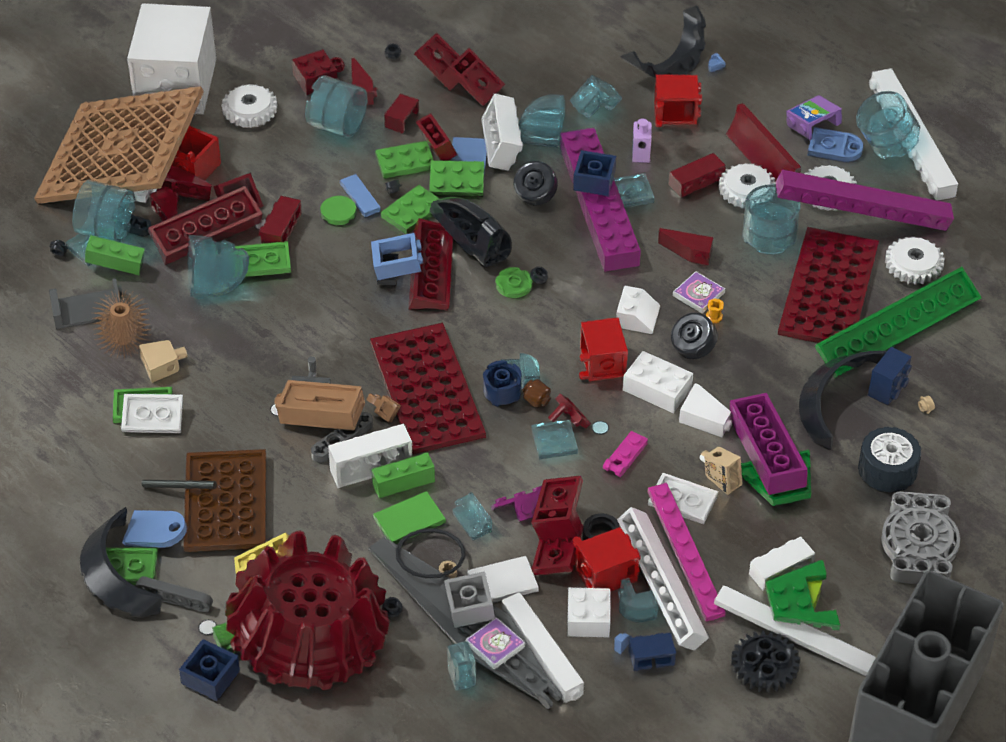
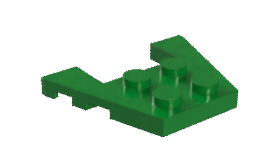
[741,450,811,506]
[765,560,840,631]

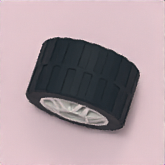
[858,427,922,492]

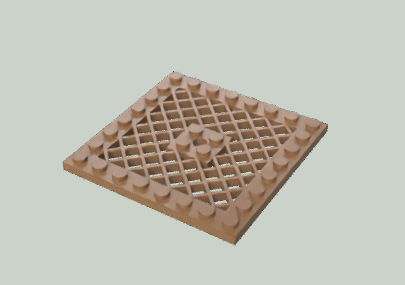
[34,86,204,204]

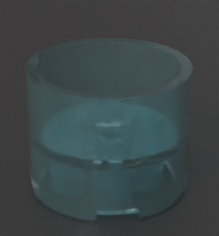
[305,75,367,138]
[856,91,921,159]
[72,180,135,243]
[742,184,801,254]

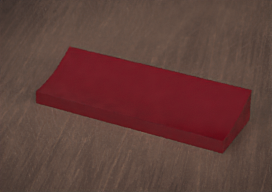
[726,103,801,192]
[148,186,263,265]
[408,218,453,310]

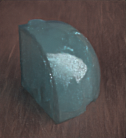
[518,94,566,148]
[188,235,249,299]

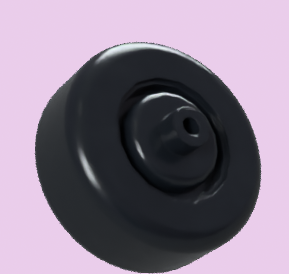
[513,161,558,206]
[671,313,718,359]

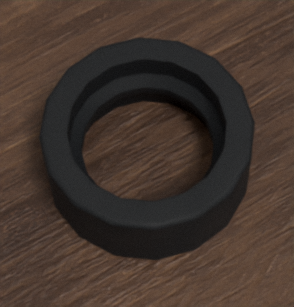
[583,513,621,541]

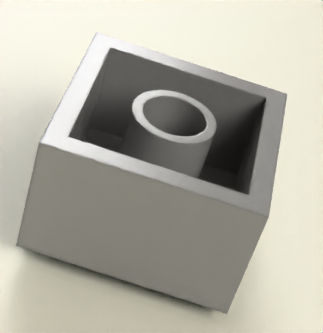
[444,571,495,628]

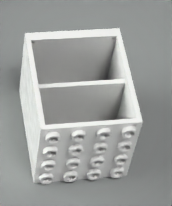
[127,4,216,114]

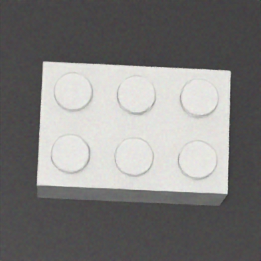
[623,351,693,413]

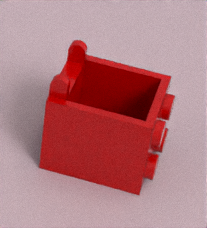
[654,75,702,128]
[171,126,221,181]
[579,317,628,381]
[573,527,641,592]

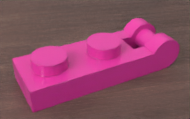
[603,431,648,477]

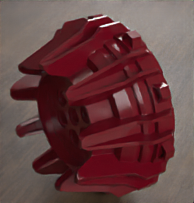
[225,531,390,690]

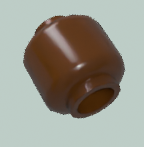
[522,379,551,408]

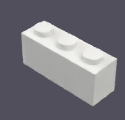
[749,537,815,591]

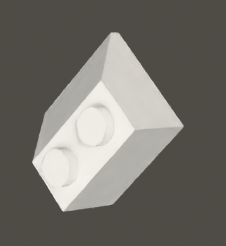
[616,286,660,334]

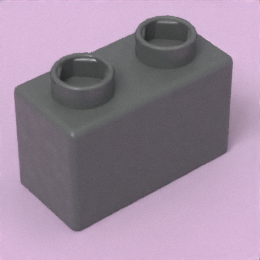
[849,570,1004,742]

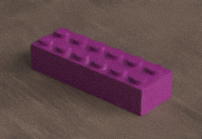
[729,393,808,495]

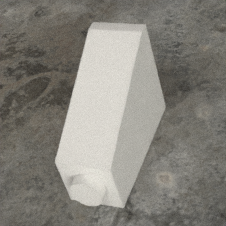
[679,383,733,437]

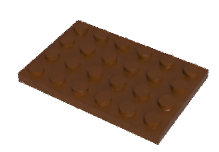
[183,449,266,552]

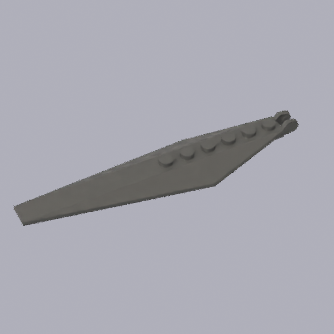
[368,537,563,709]

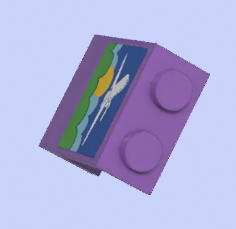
[786,95,842,139]

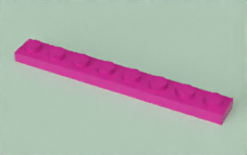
[648,483,725,622]

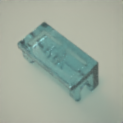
[453,492,492,541]

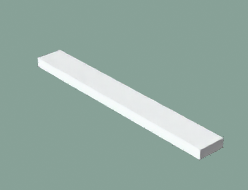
[714,585,876,676]

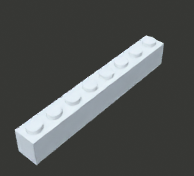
[617,507,709,651]

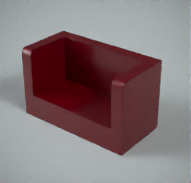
[384,93,419,133]

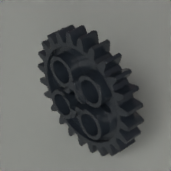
[731,630,800,693]

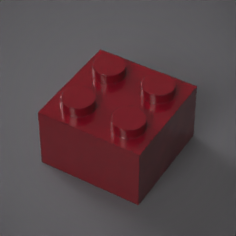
[292,50,338,95]

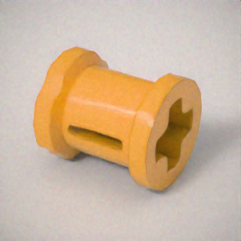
[706,298,724,323]

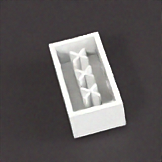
[482,94,523,171]
[328,424,412,488]

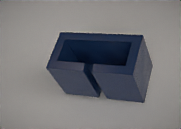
[629,632,676,671]

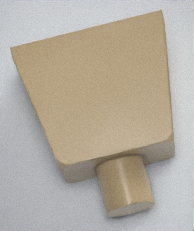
[139,340,187,383]

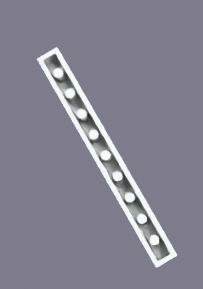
[869,68,958,200]

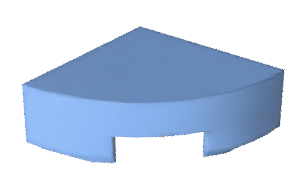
[708,53,726,72]
[614,633,632,654]

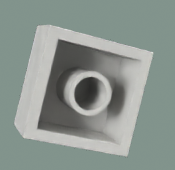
[568,588,610,637]

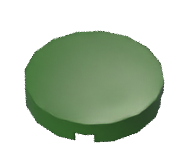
[320,196,357,225]
[496,267,533,298]

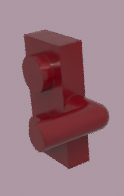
[548,393,591,429]

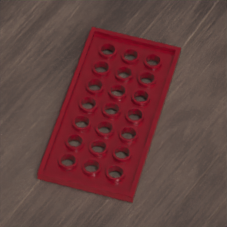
[777,227,879,343]
[370,322,486,455]

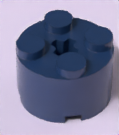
[483,360,522,406]

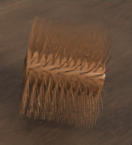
[92,290,151,359]

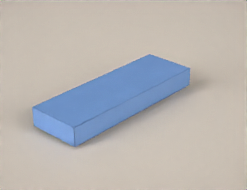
[340,174,381,217]

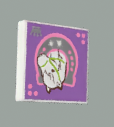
[673,271,725,314]
[465,617,525,670]

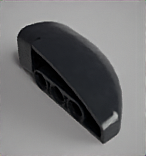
[429,197,512,267]

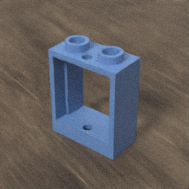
[371,233,423,280]

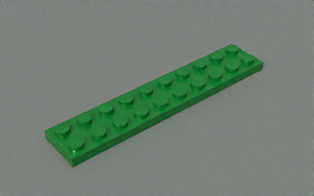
[815,267,982,379]

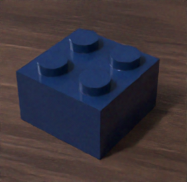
[573,150,616,196]
[868,347,912,406]
[179,639,240,701]

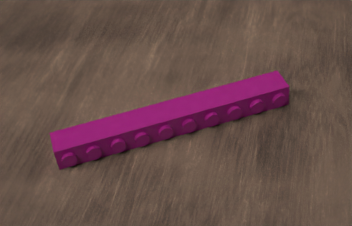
[776,169,954,231]

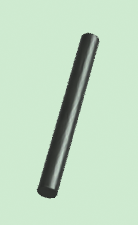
[142,480,217,489]

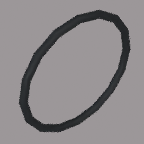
[396,528,466,579]

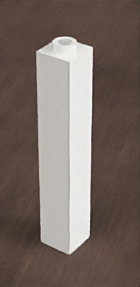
[502,592,584,703]

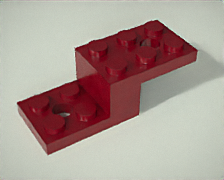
[414,33,505,106]
[531,475,584,575]

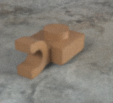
[366,393,401,422]

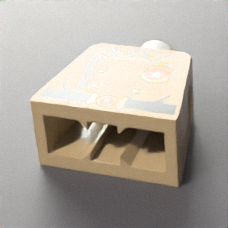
[700,447,742,495]

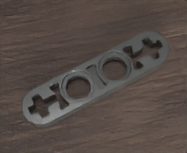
[311,412,373,463]
[135,577,213,612]

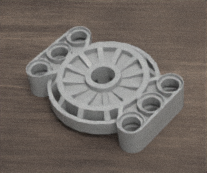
[881,492,960,584]

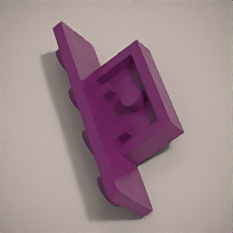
[491,486,542,522]

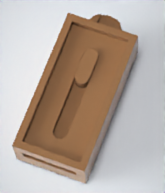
[274,380,365,430]

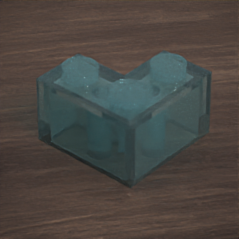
[570,75,622,118]

